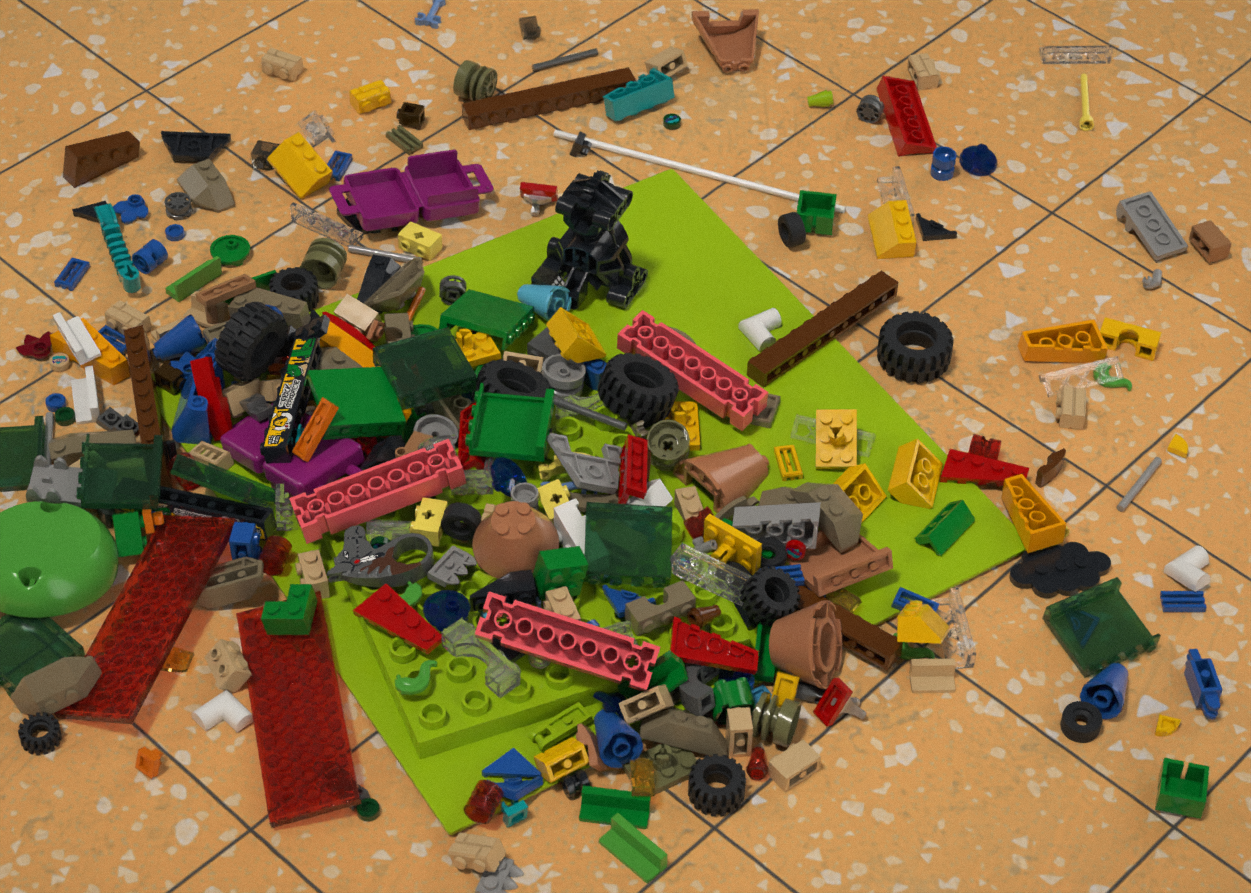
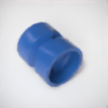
[930,146,956,181]
[132,239,168,274]

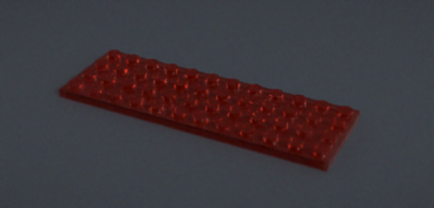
[54,515,236,724]
[236,591,361,828]

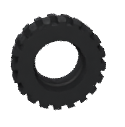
[214,302,288,381]
[877,311,954,383]
[598,353,679,424]
[471,359,552,403]

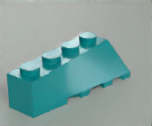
[603,68,675,121]

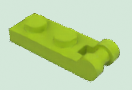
[528,702,592,752]

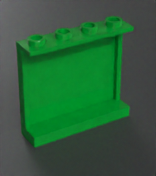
[438,289,535,350]
[304,367,406,440]
[465,383,554,462]

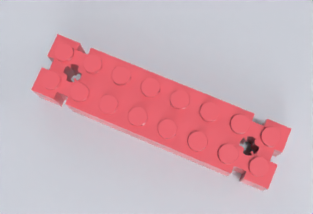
[617,310,768,431]
[289,439,467,544]
[475,592,660,692]

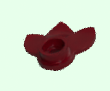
[16,331,52,359]

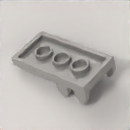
[1116,191,1188,261]
[26,455,119,511]

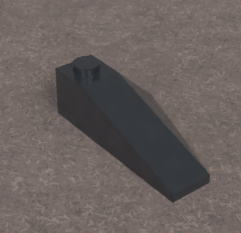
[357,254,401,315]

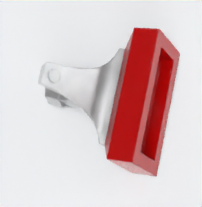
[520,182,558,216]
[813,677,866,726]

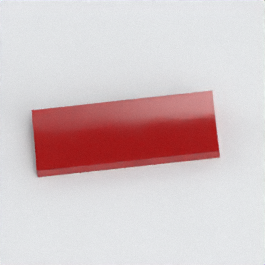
[876,76,937,157]

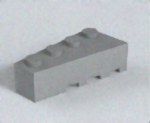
[732,502,821,549]

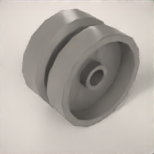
[542,354,586,402]
[413,414,458,450]

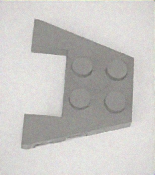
[547,433,622,494]

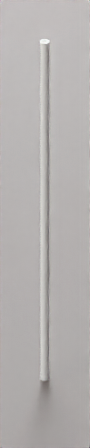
[554,130,846,214]

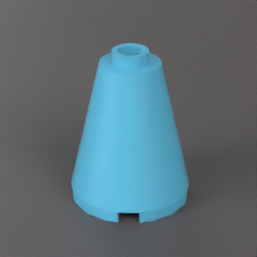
[517,284,572,322]

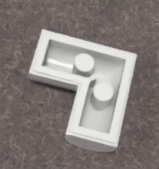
[738,308,781,352]
[1164,545,1210,592]
[192,689,255,732]

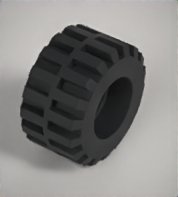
[269,267,319,312]
[740,566,800,626]
[688,754,746,817]

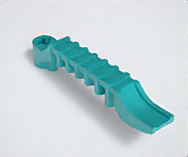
[94,203,141,293]

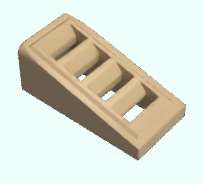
[188,441,234,475]

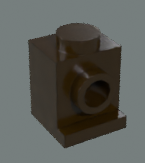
[397,102,425,130]
[154,360,186,396]

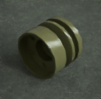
[453,60,497,101]
[299,238,347,289]
[647,420,690,472]
[751,692,801,748]

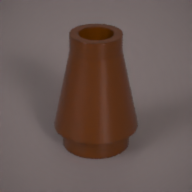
[687,604,721,629]

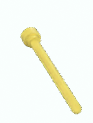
[1079,74,1094,131]

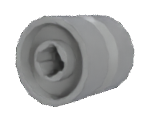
[511,482,539,511]

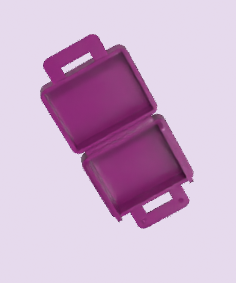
[329,149,494,231]
[220,403,364,499]

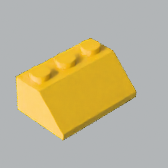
[267,132,333,200]
[867,200,917,259]
[546,307,607,363]
[888,438,943,509]
[833,463,887,523]
[897,600,949,644]

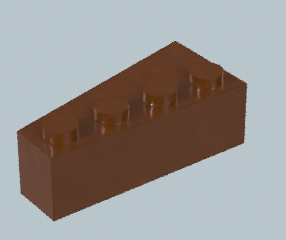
[63,131,140,188]

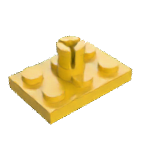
[431,329,501,375]
[662,401,700,451]
[816,409,857,469]
[703,514,762,575]

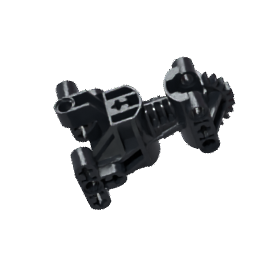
[538,170,648,310]

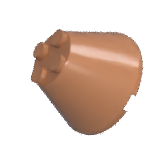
[472,501,559,578]

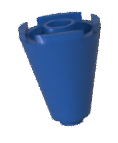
[151,314,208,362]
[1080,663,1128,719]
[594,709,643,768]

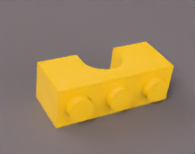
[1100,317,1162,361]

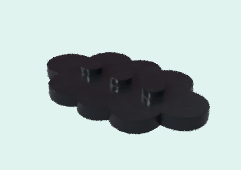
[1009,542,1111,598]

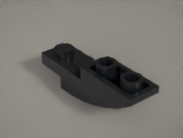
[277,314,330,357]

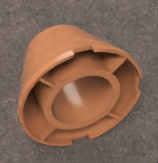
[769,600,842,689]

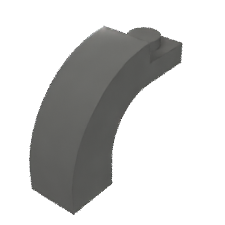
[679,663,721,716]

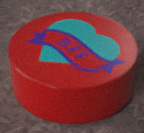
[785,540,806,560]

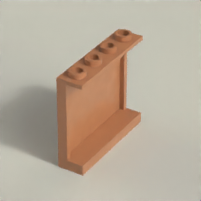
[784,530,893,597]

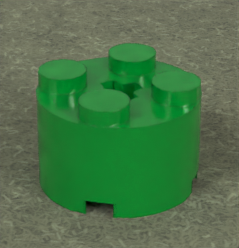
[711,677,756,725]

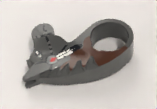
[327,525,435,588]

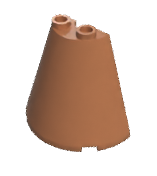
[691,9,759,72]
[673,444,769,513]

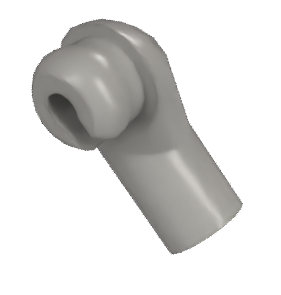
[1142,269,1162,289]
[692,536,717,555]

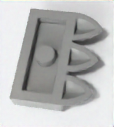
[427,546,477,587]
[475,857,524,893]

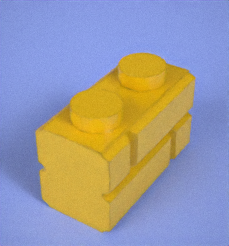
[349,80,391,114]
[534,737,589,783]

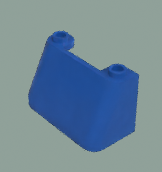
[172,353,225,444]

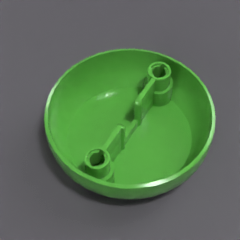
[0,501,119,618]

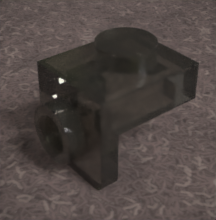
[519,16,541,40]

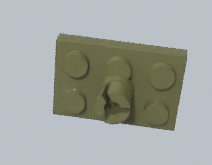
[622,744,697,796]

